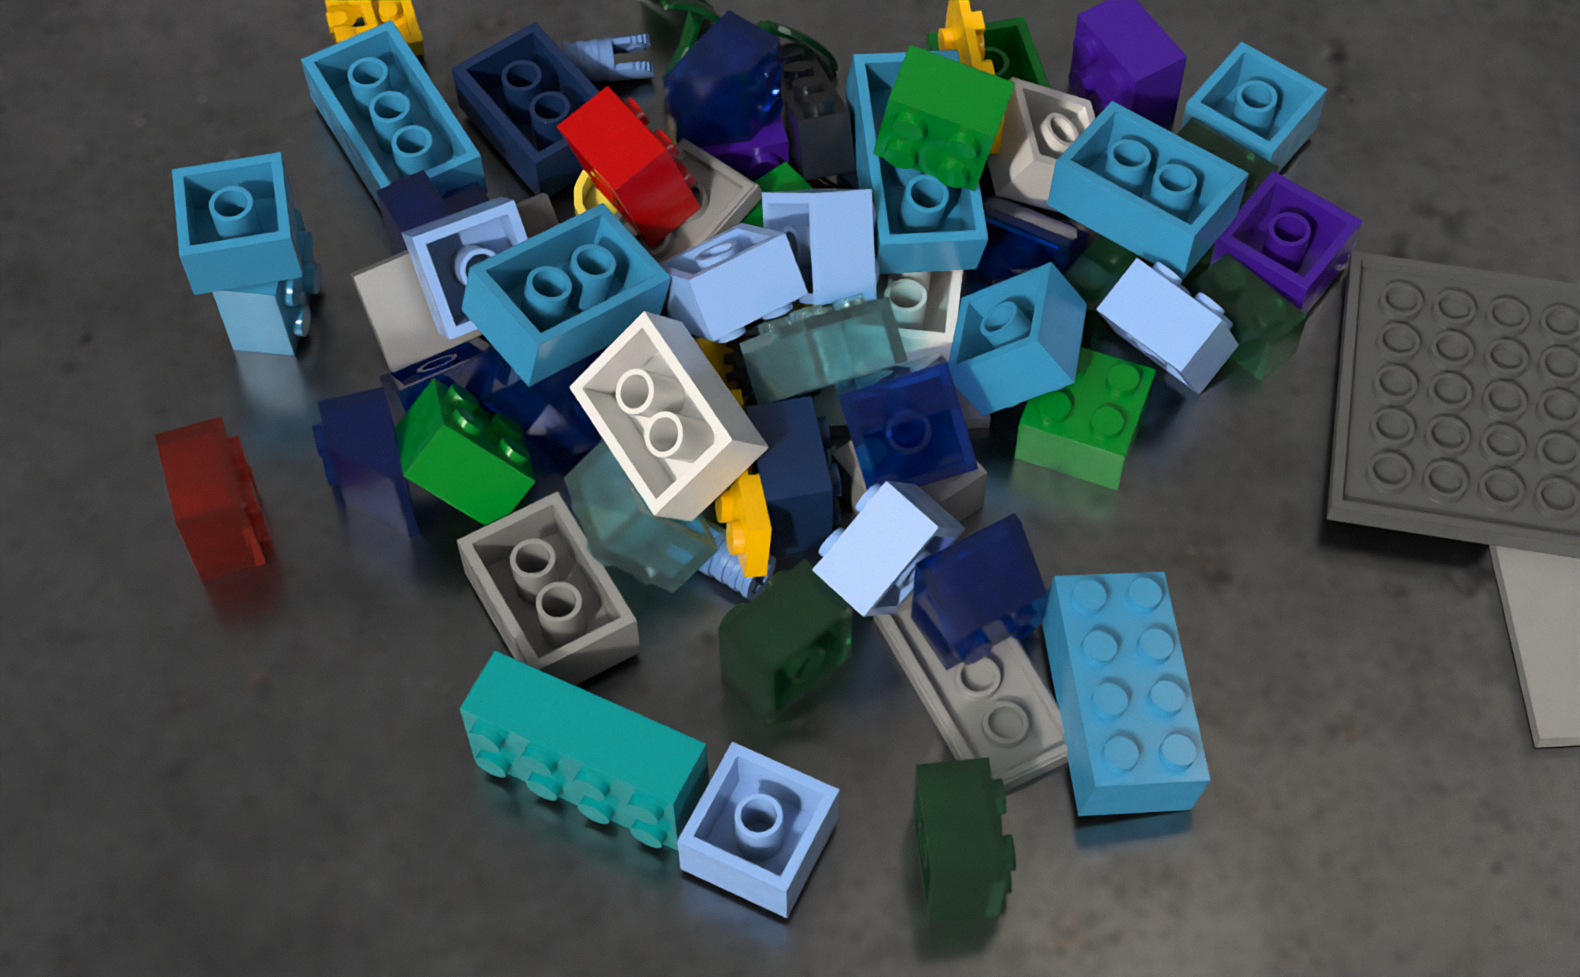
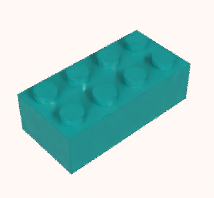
[460,651,710,851]

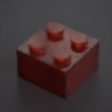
[155,416,271,582]

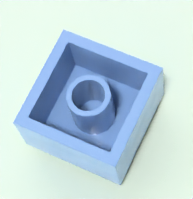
[762,189,879,305]
[402,196,528,340]
[658,223,808,343]
[1096,258,1239,395]
[812,481,966,617]
[677,742,840,918]

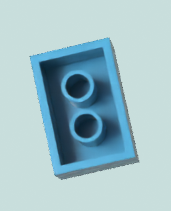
[1047,101,1249,280]
[461,203,671,387]

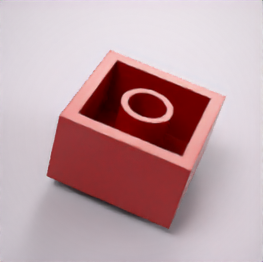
[556,86,701,248]

